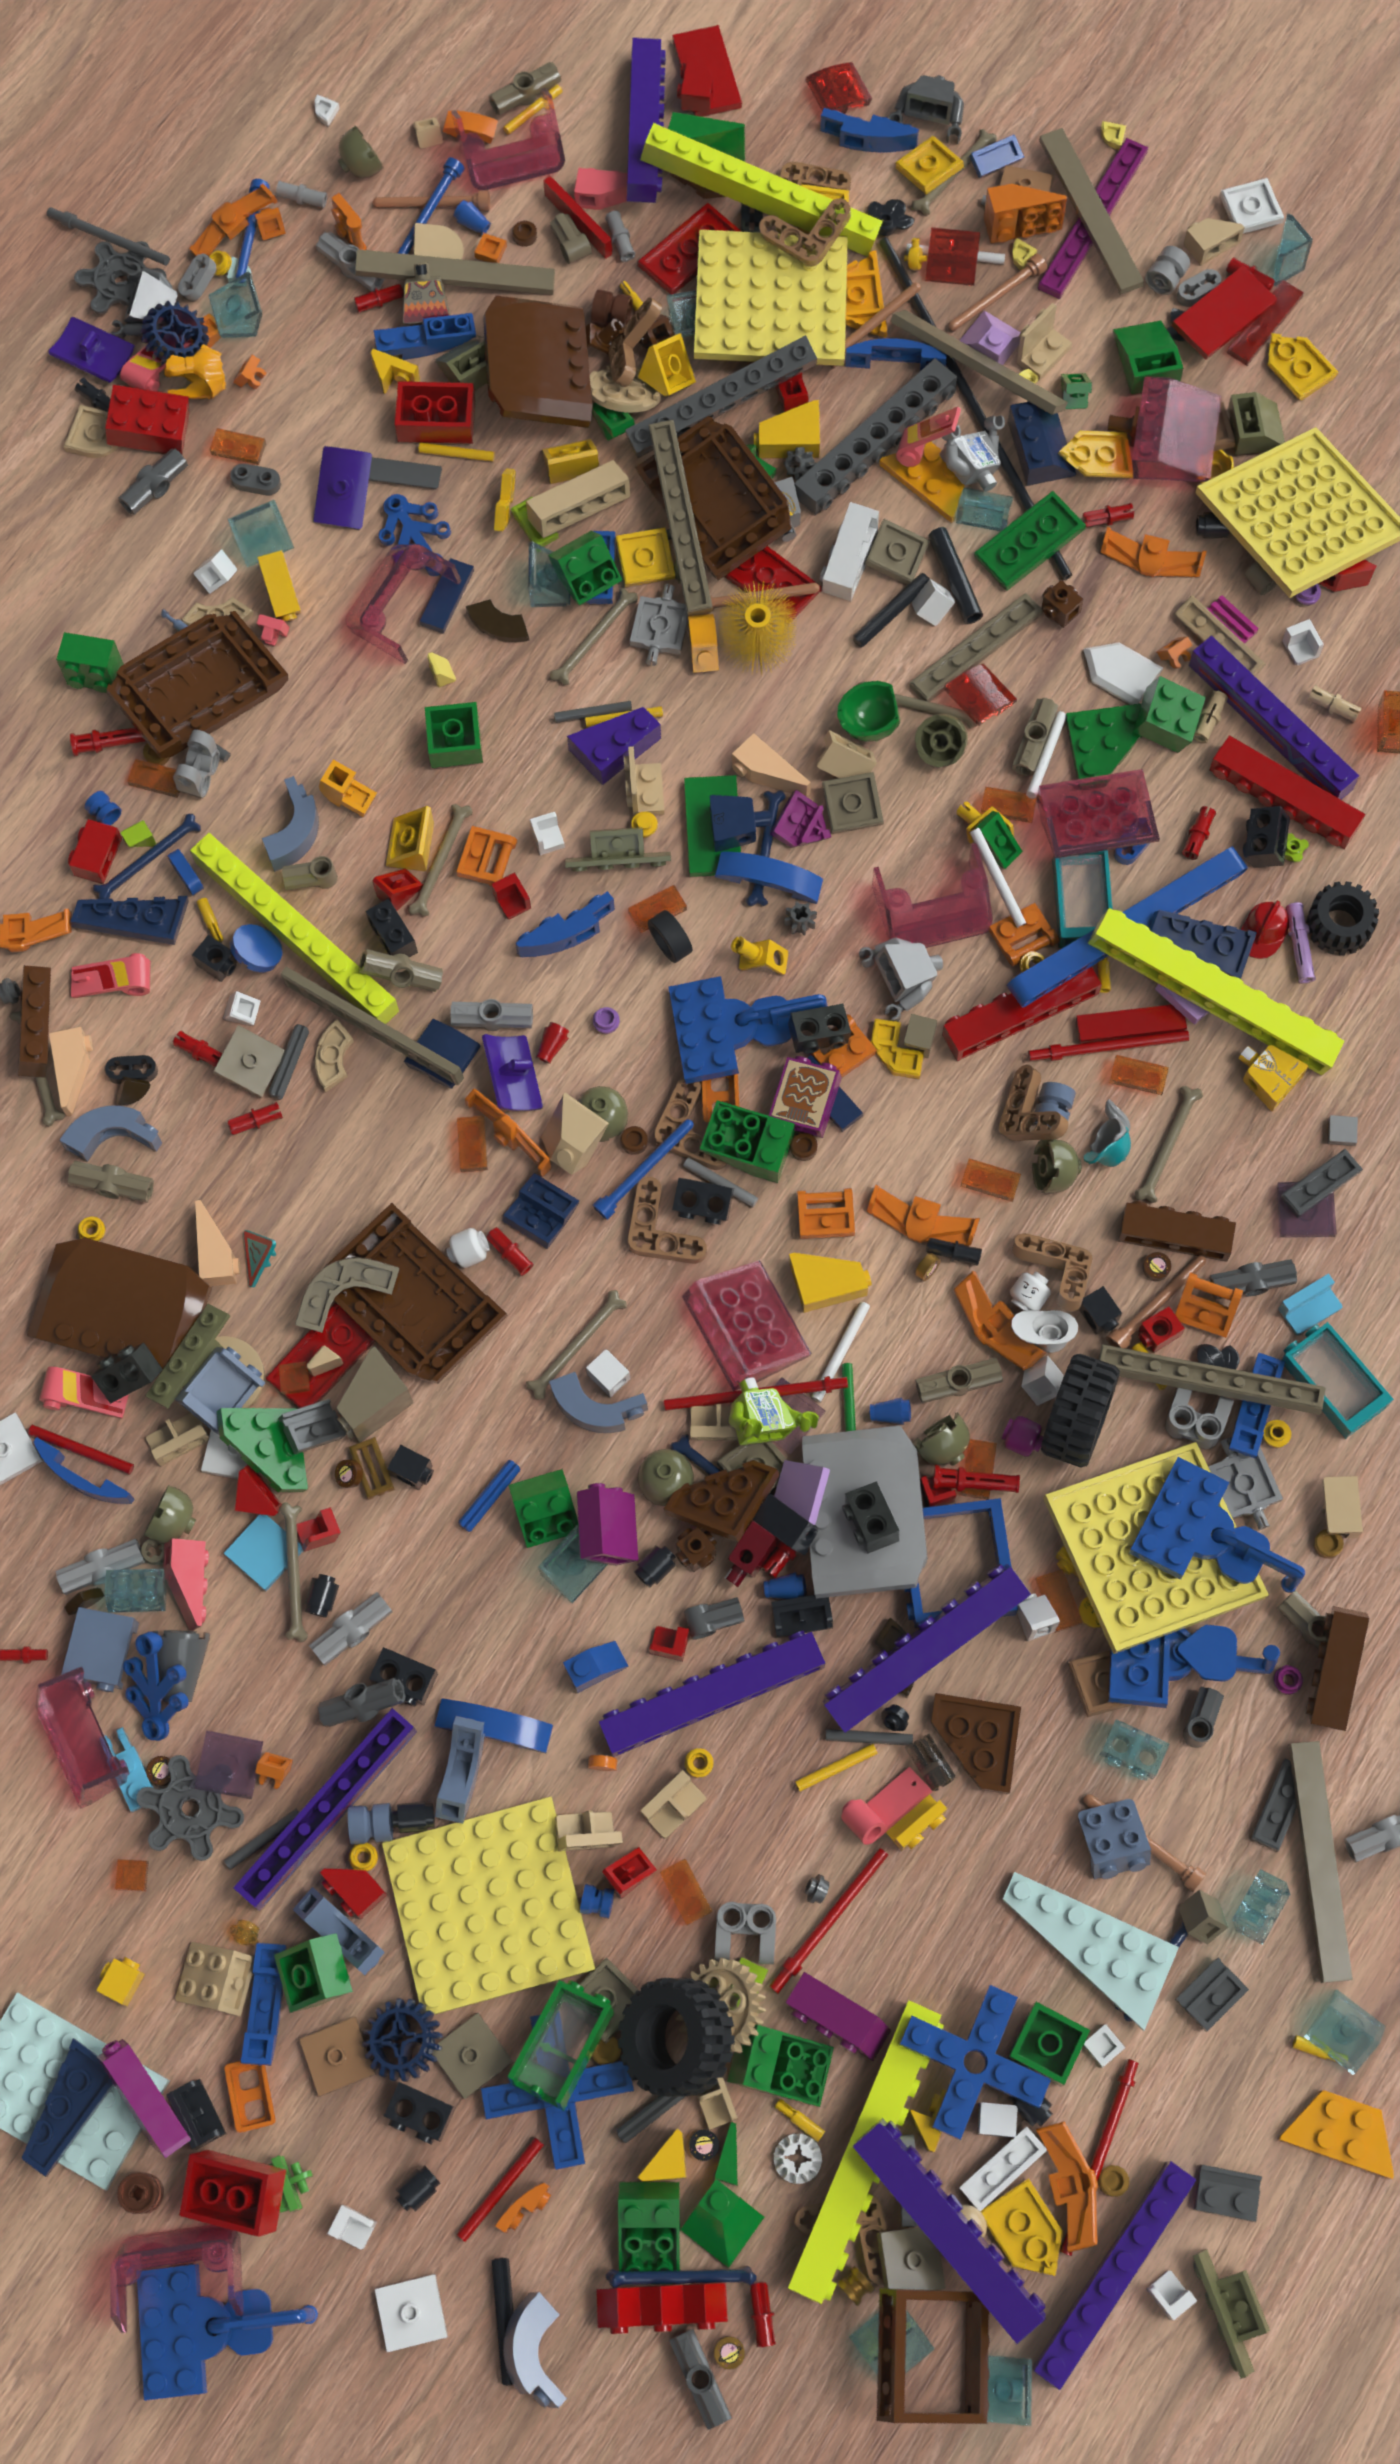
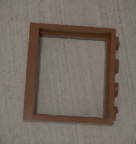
[877,2288,990,2424]

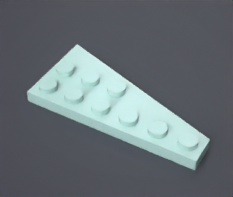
[1003,1872,1179,2031]

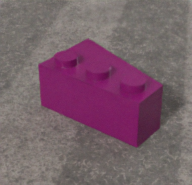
[786,1972,892,2061]

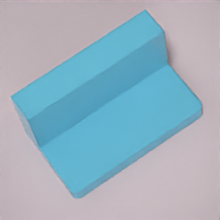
[1278,1273,1343,1335]

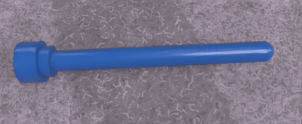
[397,157,465,254]
[235,179,270,282]
[592,1119,694,1220]

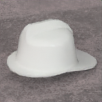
[1011,1310,1078,1353]

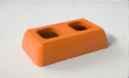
[702,1074,739,1124]
[224,2061,276,2133]

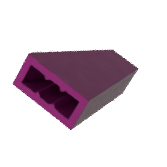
[97,2039,191,2158]

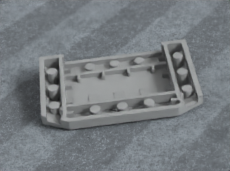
[802,1425,928,1599]

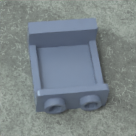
[175,1347,265,1435]
[61,1607,139,1693]

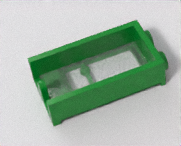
[508,1980,615,2111]

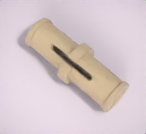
[1307,685,1362,723]
[1193,691,1228,743]

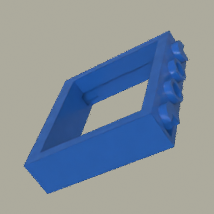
[904,1498,1018,1628]

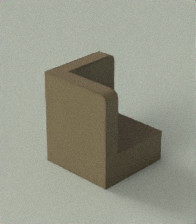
[904,1014,937,1058]
[1179,1890,1228,1945]

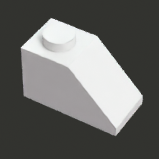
[1017,1593,1060,1641]

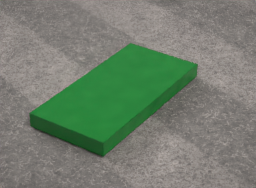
[974,491,1086,591]
[684,775,741,877]

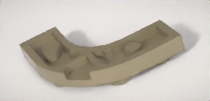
[295,1257,399,1332]

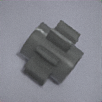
[783,447,816,480]
[784,901,817,936]

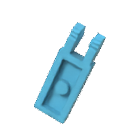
[100,1727,154,1813]

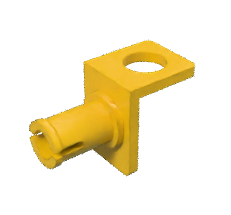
[956,801,1014,844]
[731,936,788,975]

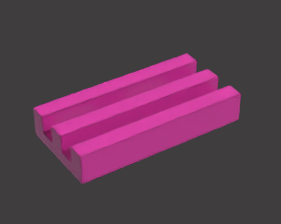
[1207,595,1259,644]

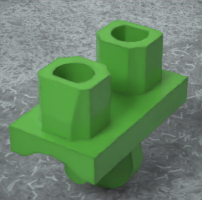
[268,2155,313,2213]

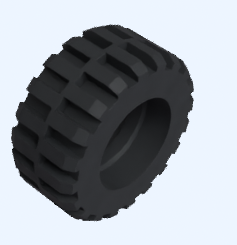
[1041,1354,1120,1468]
[618,1978,735,2097]

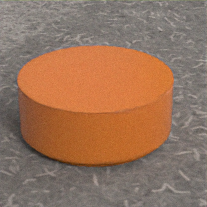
[588,1755,617,1771]

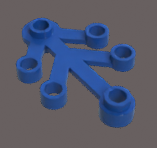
[379,494,451,576]
[123,1632,189,1741]

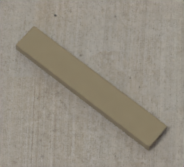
[910,593,1043,702]

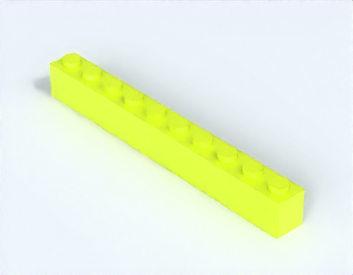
[640,123,882,257]
[190,833,399,1024]
[1088,908,1344,1076]
[788,2000,944,2305]

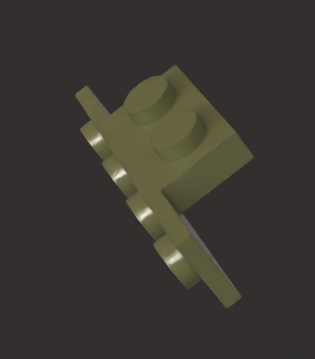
[565,827,671,871]
[146,1304,230,1409]
[1193,2249,1270,2379]

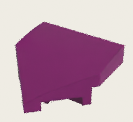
[770,790,831,848]

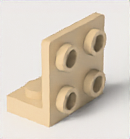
[1017,303,1072,381]
[624,746,665,817]
[175,1942,255,2017]

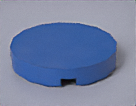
[230,924,283,973]

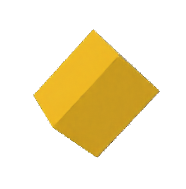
[638,333,696,396]
[542,439,599,484]
[386,806,434,871]
[638,2128,687,2182]

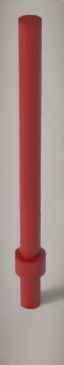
[1028,1030,1189,1061]
[769,1848,889,1994]

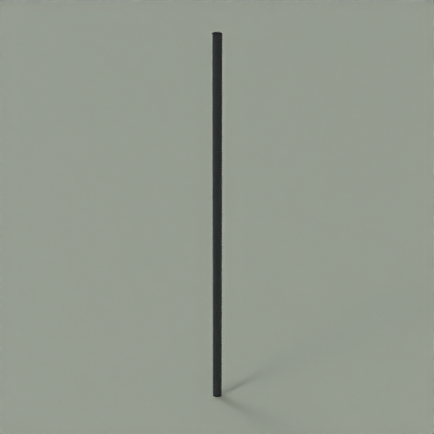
[879,237,1073,580]

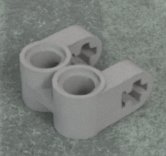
[173,730,220,798]
[1165,1388,1234,1449]
[715,1902,776,1965]

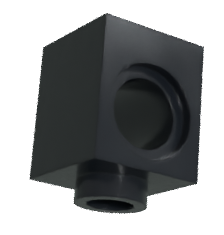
[192,935,237,982]
[1079,1286,1122,1335]
[387,1445,434,1490]

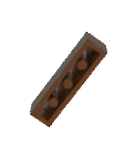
[18,965,51,1078]
[1118,1201,1236,1262]
[1305,1606,1370,1731]

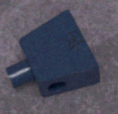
[710,795,771,852]

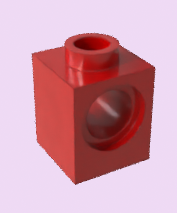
[1138,1306,1185,1353]

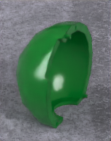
[837,681,901,742]

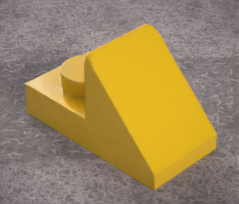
[371,349,420,394]
[909,2089,947,2153]

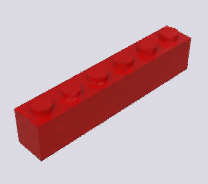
[1209,735,1366,849]
[942,967,1102,1061]

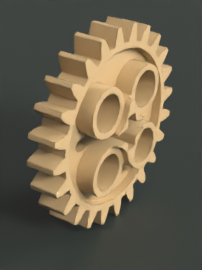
[676,1958,766,2053]

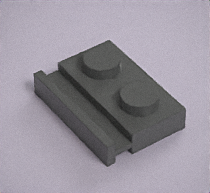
[278,1399,346,1455]
[1175,1957,1249,2032]
[1194,2165,1262,2222]

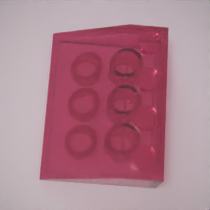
[1132,377,1222,482]
[1036,769,1160,858]
[682,1260,812,1391]

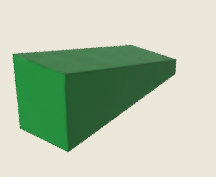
[714,2122,738,2186]

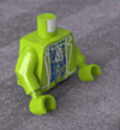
[728,1378,819,1445]

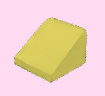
[427,652,456,687]

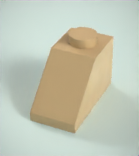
[1184,218,1245,265]

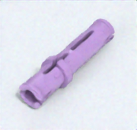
[1286,902,1316,983]

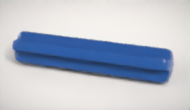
[458,1460,520,1532]

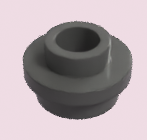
[0,978,21,1004]
[805,1874,830,1904]

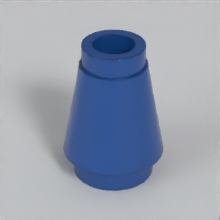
[453,200,491,235]
[870,1397,911,1425]
[764,1572,807,1599]

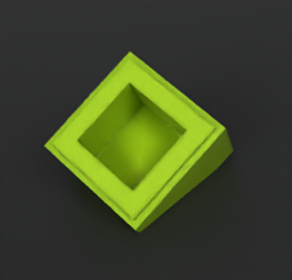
[121,820,156,848]

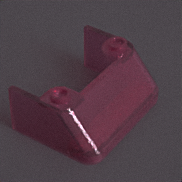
[451,88,565,190]
[345,544,462,664]
[872,843,993,948]
[36,1667,130,1809]
[110,2225,243,2333]

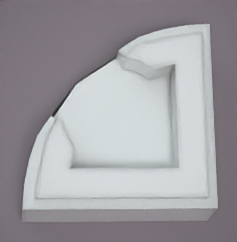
[315,95,339,127]

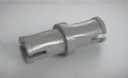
[276,181,327,209]
[605,211,636,262]

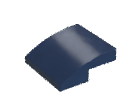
[404,1019,481,1089]
[502,1173,580,1249]

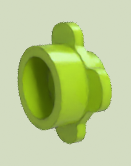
[1285,833,1309,862]

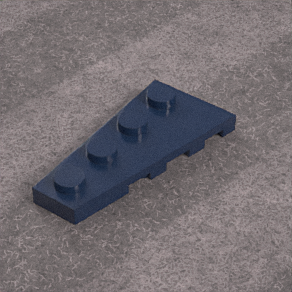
[70,896,189,945]
[1149,910,1257,979]
[21,2038,114,2177]

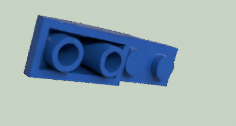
[820,108,919,153]
[374,313,476,360]
[515,891,615,957]

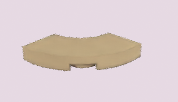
[181,597,254,626]
[315,1019,354,1092]

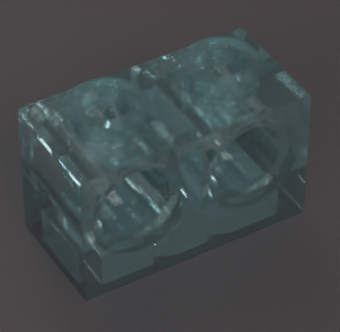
[104,1569,167,1612]
[1099,1719,1170,1781]
[1232,1869,1291,1945]

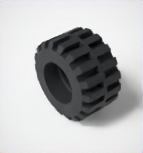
[1306,881,1379,955]

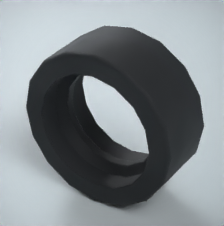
[647,910,693,963]

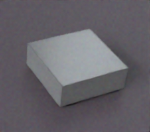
[1328,1115,1358,1146]

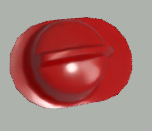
[1241,900,1290,959]

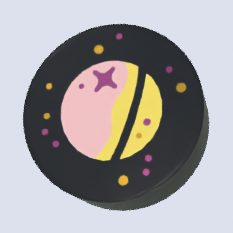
[689,2130,719,2161]

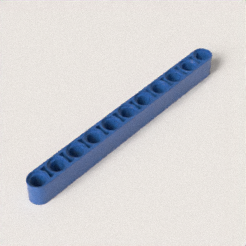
[1006,846,1248,1008]

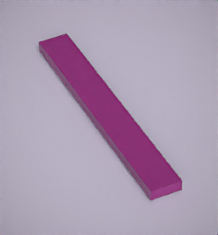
[1038,138,1149,299]

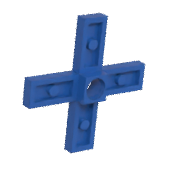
[899,1985,1051,2140]
[481,2011,634,2170]

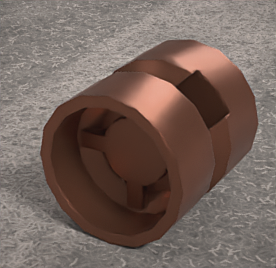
[591,289,633,326]
[117,2173,164,2214]

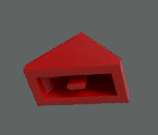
[372,868,423,911]
[235,1465,282,1516]
[602,1847,657,1899]

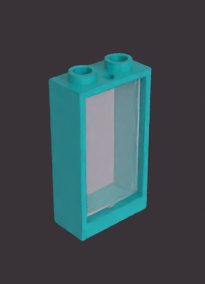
[1052,846,1113,948]
[1282,1322,1394,1439]

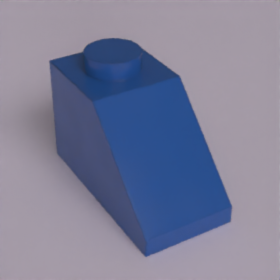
[563,1641,629,1693]

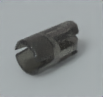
[905,1733,956,1791]

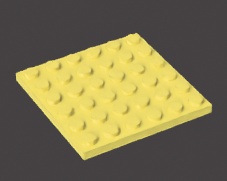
[694,230,848,366]
[1195,427,1400,598]
[1043,1442,1269,1654]
[382,1797,595,2015]

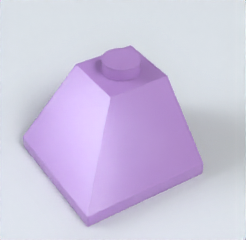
[960,311,1020,365]

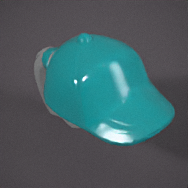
[1084,1099,1131,1167]

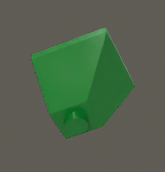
[680,2179,765,2268]

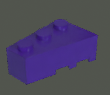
[567,707,661,785]

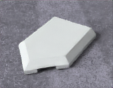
[1083,642,1163,705]

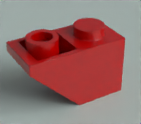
[677,54,714,113]
[1318,559,1377,592]
[320,1868,388,1919]

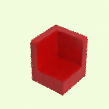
[491,872,531,919]
[920,1476,957,1507]
[297,1507,341,1552]
[649,1626,690,1662]

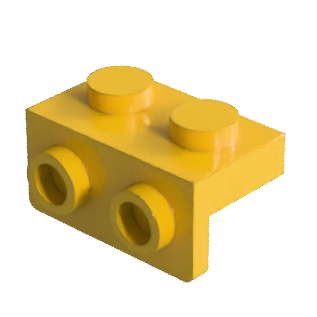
[886,1794,947,1851]

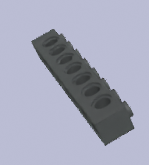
[625,335,817,458]
[794,359,957,516]

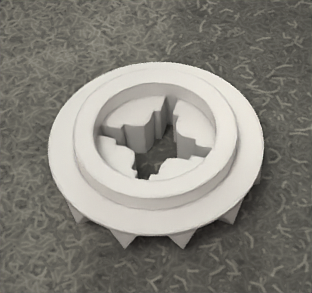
[774,2134,822,2184]

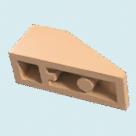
[732,733,811,797]
[49,1027,93,1117]
[195,1200,241,1286]

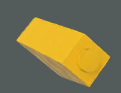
[754,400,820,459]
[257,550,301,622]
[789,1253,872,1313]

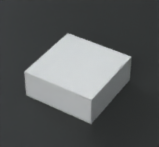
[1083,2024,1125,2068]

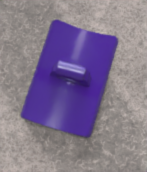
[48,317,135,382]
[313,446,372,529]
[482,1034,543,1111]

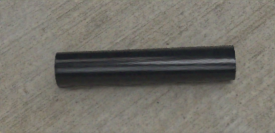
[928,527,983,624]

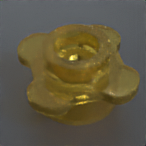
[230,1920,260,1946]

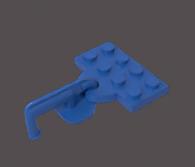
[669,976,828,1084]
[1129,1457,1306,1593]
[1108,1625,1280,1708]
[137,2264,318,2401]

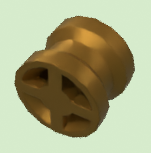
[837,2266,875,2306]

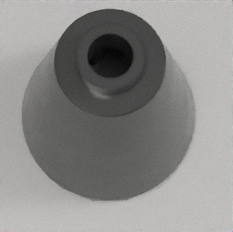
[152,1630,210,1704]

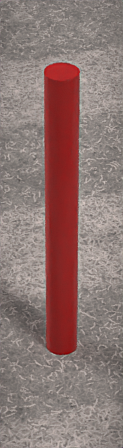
[28,1424,134,1475]
[457,2137,544,2242]

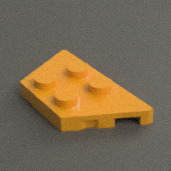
[845,250,887,337]
[879,442,965,523]
[1278,2090,1394,2179]

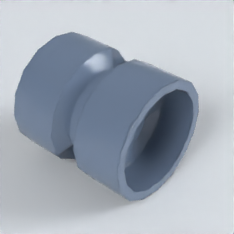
[1034,1082,1076,1128]
[348,1803,393,1845]

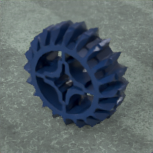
[141,300,209,365]
[362,1998,443,2082]

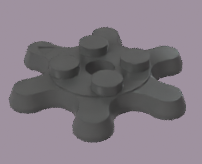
[74,241,167,315]
[137,1755,244,1861]

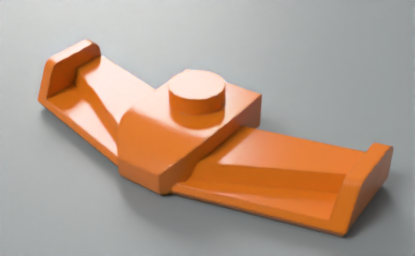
[189,184,277,256]
[1100,526,1207,577]
[0,909,72,952]
[465,1089,551,1177]
[867,1185,980,1246]
[953,1271,1046,1370]
[1036,2121,1098,2252]

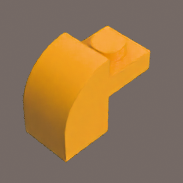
[688,614,719,673]
[319,759,377,817]

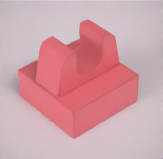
[257,614,289,646]

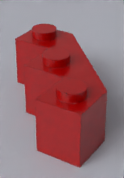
[596,2283,728,2334]

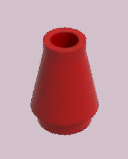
[536,1022,569,1064]

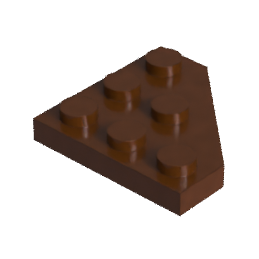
[664,1460,779,1543]
[931,1693,1021,1794]

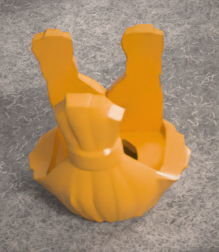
[164,344,226,400]

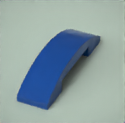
[845,338,946,371]
[715,852,823,904]
[1229,1353,1285,1459]
[33,1437,135,1504]
[435,1698,553,1753]
[241,1943,287,2066]

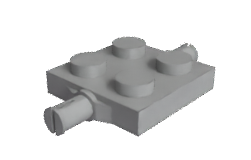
[630,584,688,666]
[1208,1437,1283,1530]

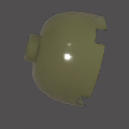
[338,125,384,178]
[915,714,968,767]
[578,1086,628,1142]
[1032,1139,1082,1193]
[913,1412,970,1466]
[638,1449,694,1506]
[144,1485,196,1543]

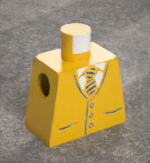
[1238,1045,1308,1112]

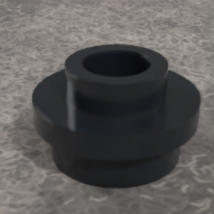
[881,1704,909,1731]

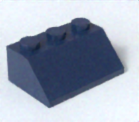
[1008,401,1076,486]

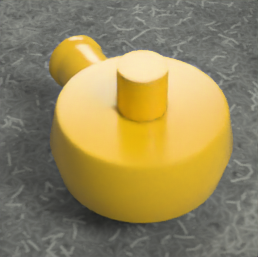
[904,238,927,271]

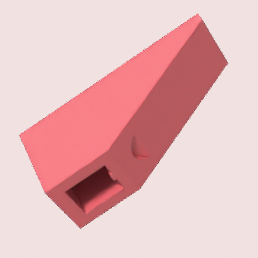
[574,168,628,210]
[163,1538,209,1631]

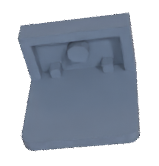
[1078,1799,1151,1879]

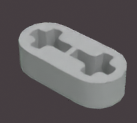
[178,254,216,301]
[1177,269,1221,307]

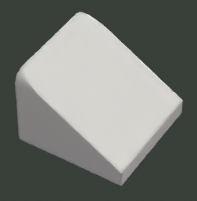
[223,991,261,1026]

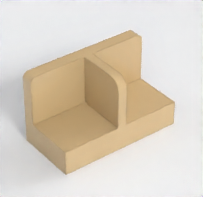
[817,730,877,778]
[691,1404,738,1440]
[146,1413,209,1466]
[1322,1476,1363,1538]
[640,1770,706,1839]
[555,1810,623,1851]
[697,2077,738,2130]

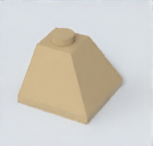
[541,1093,609,1175]

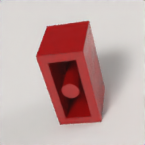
[68,819,122,884]

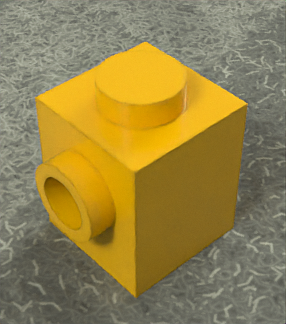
[96,1957,145,2006]

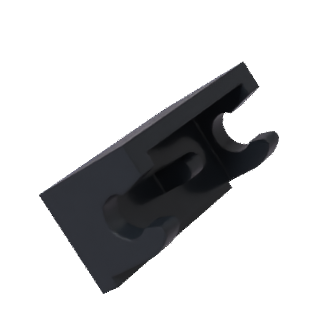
[753,1493,818,1555]
[771,1595,833,1638]
[166,2079,227,2150]

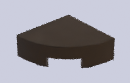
[116,1077,151,1105]
[64,1588,105,1615]

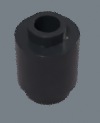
[1196,512,1231,538]
[634,1546,676,1588]
[304,1574,339,1618]
[392,1801,435,1833]
[1007,2096,1053,2127]
[395,2165,441,2212]

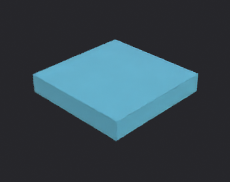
[224,1514,303,1591]

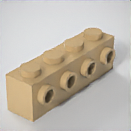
[526,460,630,538]

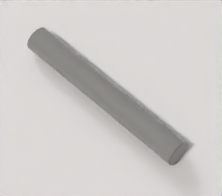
[683,1157,758,1207]

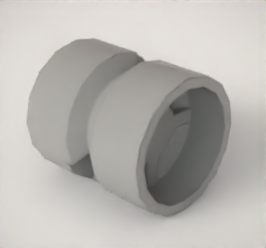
[1145,246,1191,295]

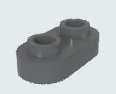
[230,463,281,496]

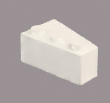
[820,502,879,601]

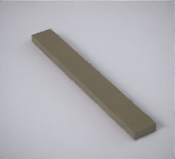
[1039,128,1144,295]
[355,249,555,295]
[890,310,1068,415]
[649,420,713,616]
[281,967,464,1085]
[1099,1344,1326,1415]
[1288,1741,1353,1983]

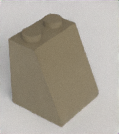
[337,1346,413,1443]

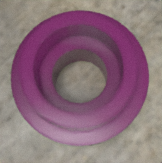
[1274,1665,1303,1695]

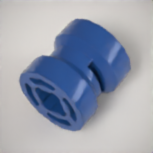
[84,790,122,826]
[580,1884,615,1919]

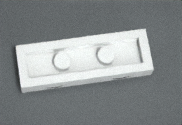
[959,2126,1047,2211]

